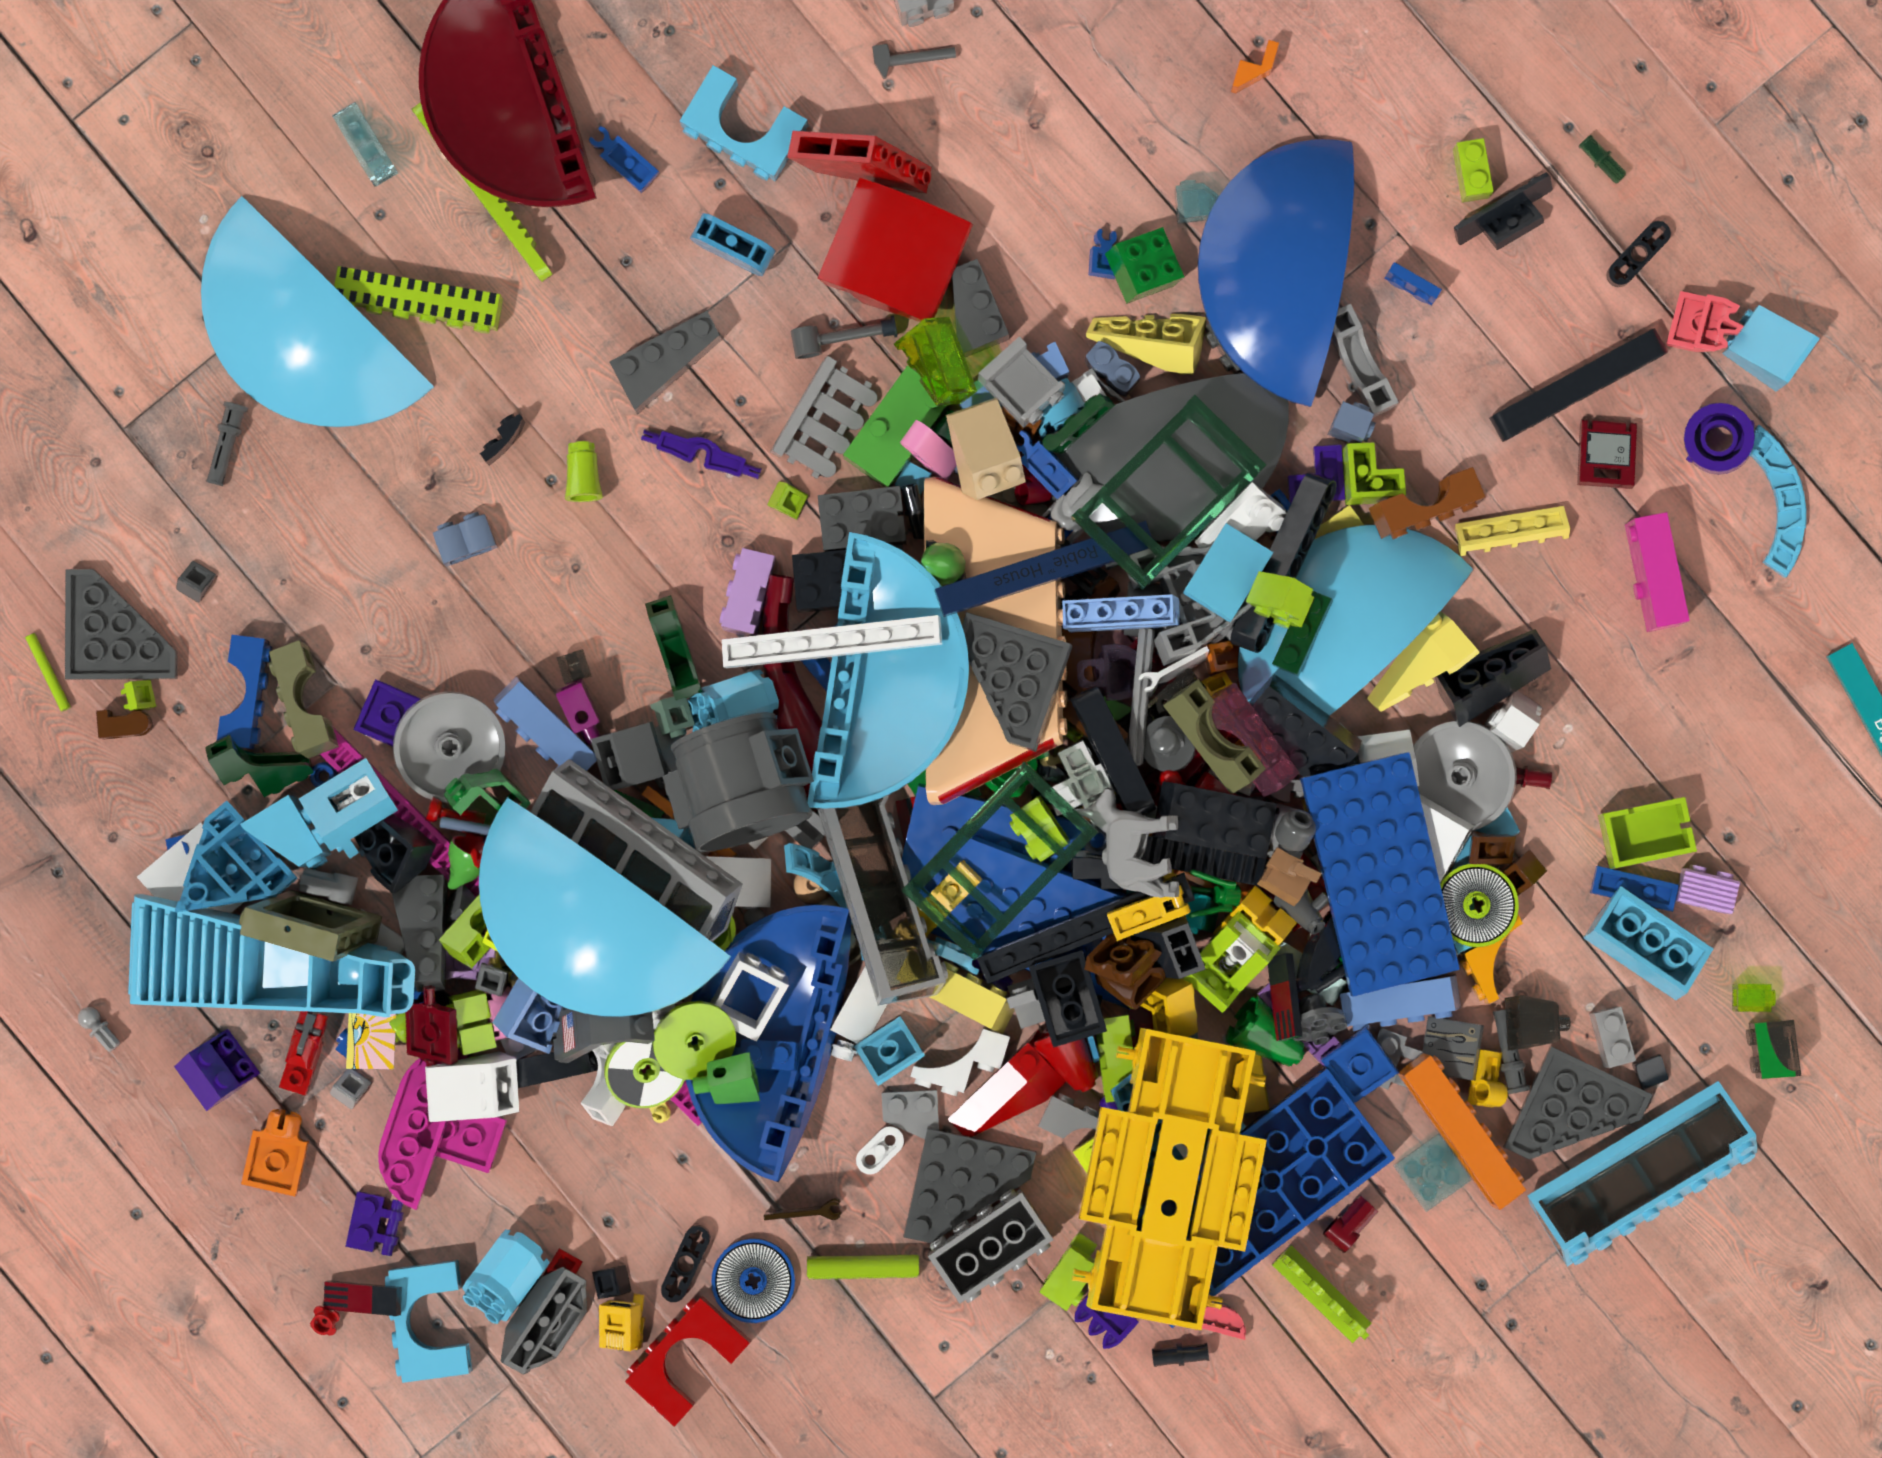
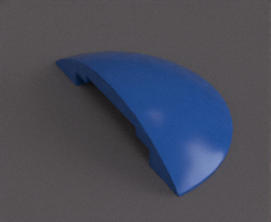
[1198,139,1354,407]
[686,905,851,1182]

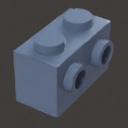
[1327,401,1376,443]

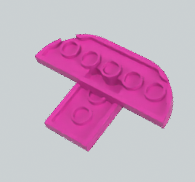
[378,1048,507,1210]

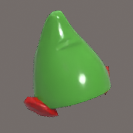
[447,834,484,889]

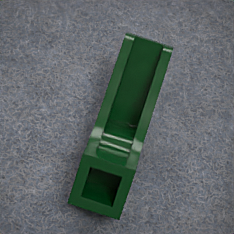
[205,735,314,798]

